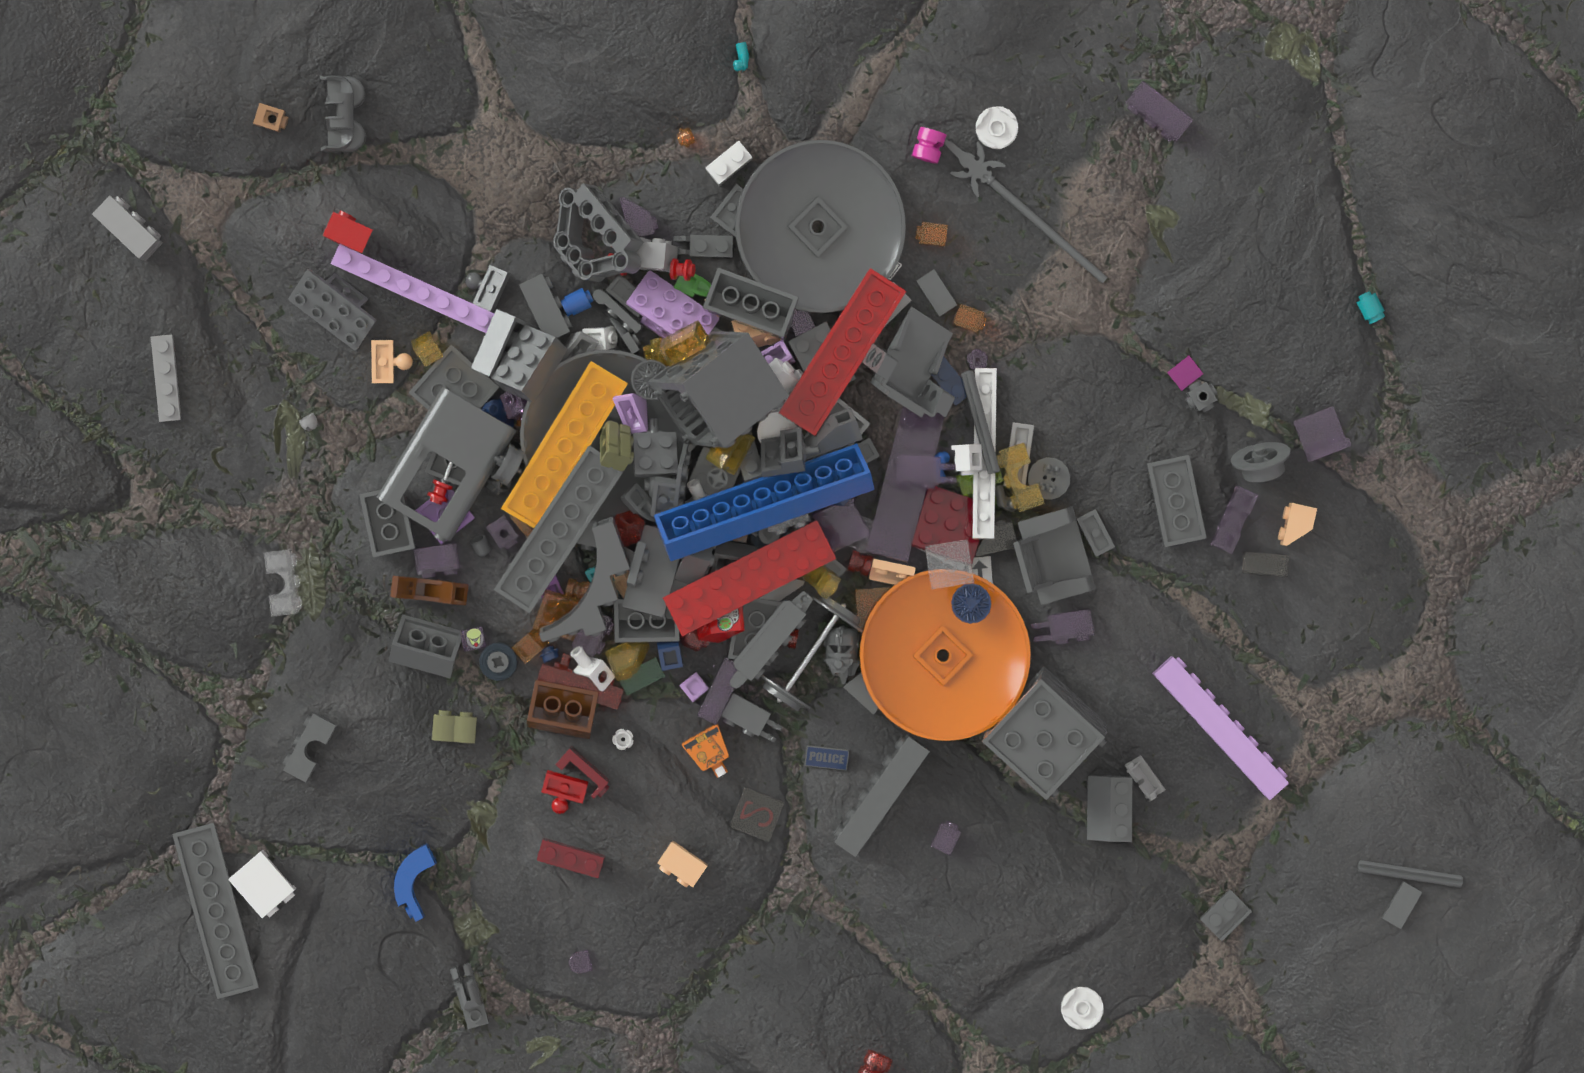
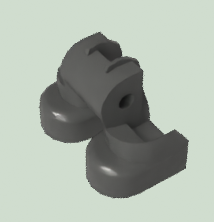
[320,75,366,153]

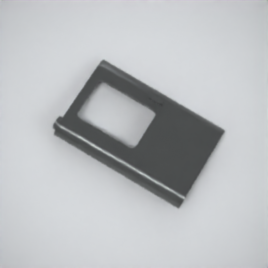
[377,387,517,543]

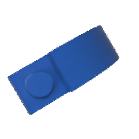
[394,843,437,922]

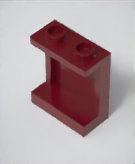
[555,746,610,799]

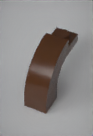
[390,576,469,605]

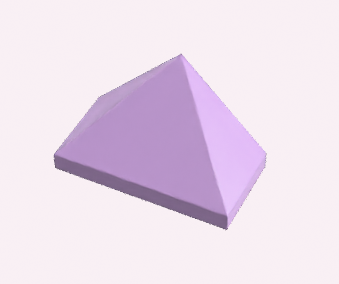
[613,393,648,434]

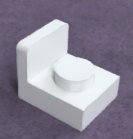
[582,326,618,350]

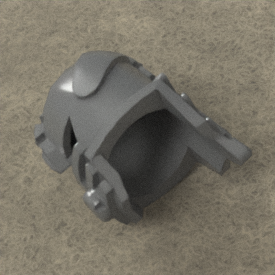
[823,626,860,684]

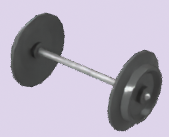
[761,595,863,712]

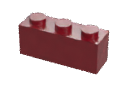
[537,838,605,878]

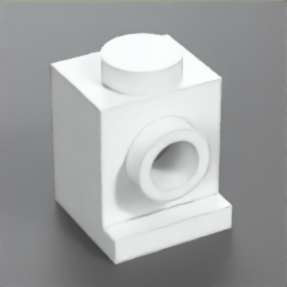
[951,444,983,475]

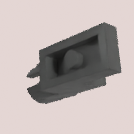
[450,963,489,1029]

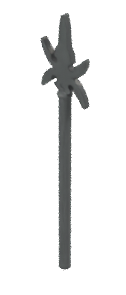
[944,139,1108,283]

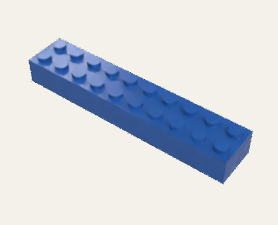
[654,444,875,561]

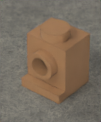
[253,103,288,133]

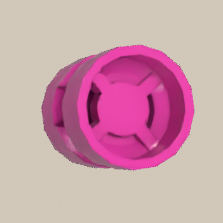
[912,127,947,164]

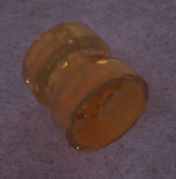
[564,578,590,601]

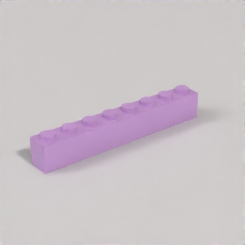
[331,244,494,333]
[1152,656,1288,800]

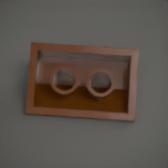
[527,680,599,739]

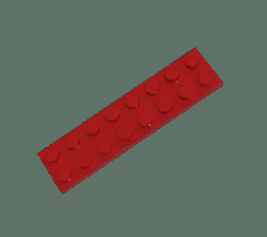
[778,268,906,436]
[663,520,836,636]

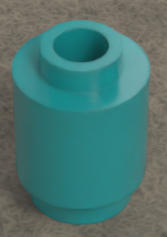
[1356,291,1385,324]

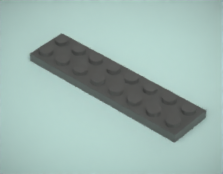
[494,445,624,613]
[172,822,260,999]

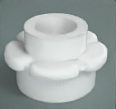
[612,729,633,750]

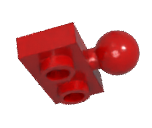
[541,770,589,814]

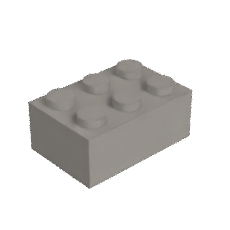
[92,195,163,261]

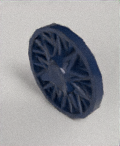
[951,583,991,624]

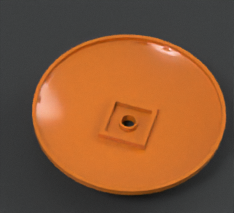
[859,569,1031,741]

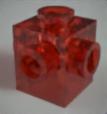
[614,510,645,547]

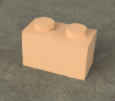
[658,840,708,887]

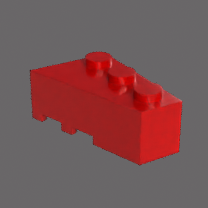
[323,210,373,253]

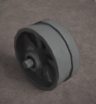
[491,444,524,486]

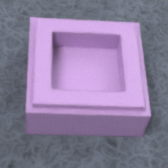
[679,672,710,702]

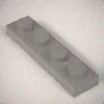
[151,335,182,422]

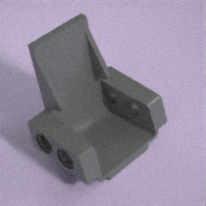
[862,306,955,417]
[1013,506,1096,605]

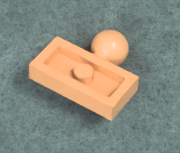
[371,340,413,383]

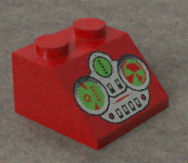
[697,606,745,643]

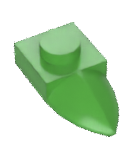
[674,274,711,297]

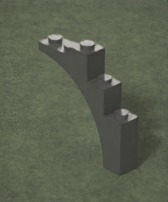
[539,516,630,642]

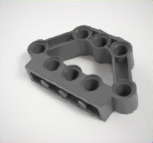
[553,183,644,282]

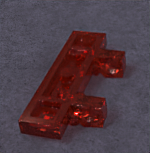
[537,653,624,710]

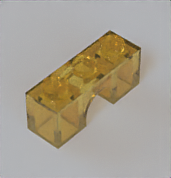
[996,443,1045,512]

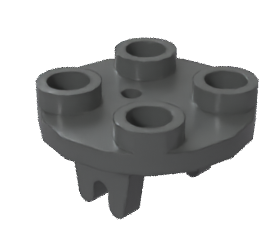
[1028,457,1070,500]

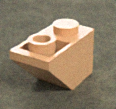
[1278,503,1317,546]

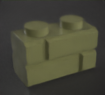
[600,420,634,471]

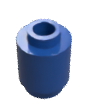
[561,288,594,316]

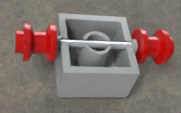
[608,237,695,281]

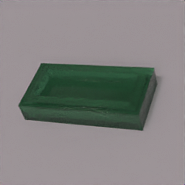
[618,657,665,696]

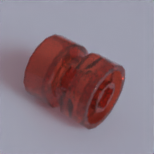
[858,1049,893,1073]

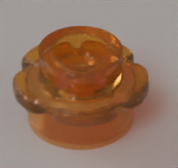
[677,127,695,148]

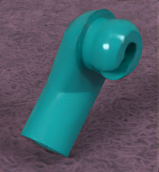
[733,42,749,72]

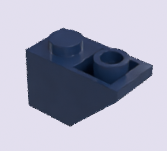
[657,641,683,671]

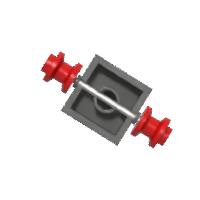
[425,452,466,505]

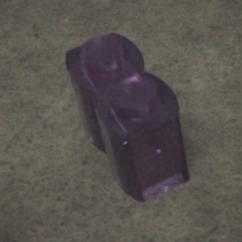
[414,543,461,578]

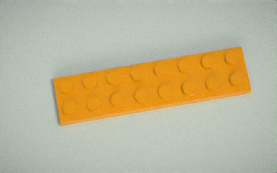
[501,361,628,528]

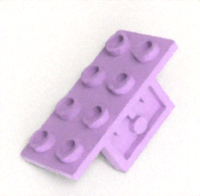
[626,270,719,348]

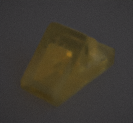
[411,331,443,366]

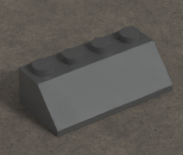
[703,268,799,340]

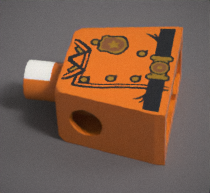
[682,724,729,778]

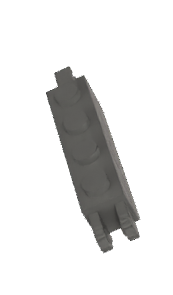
[730,591,813,689]

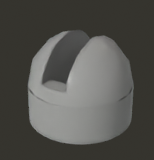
[299,413,318,431]

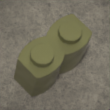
[432,710,477,743]

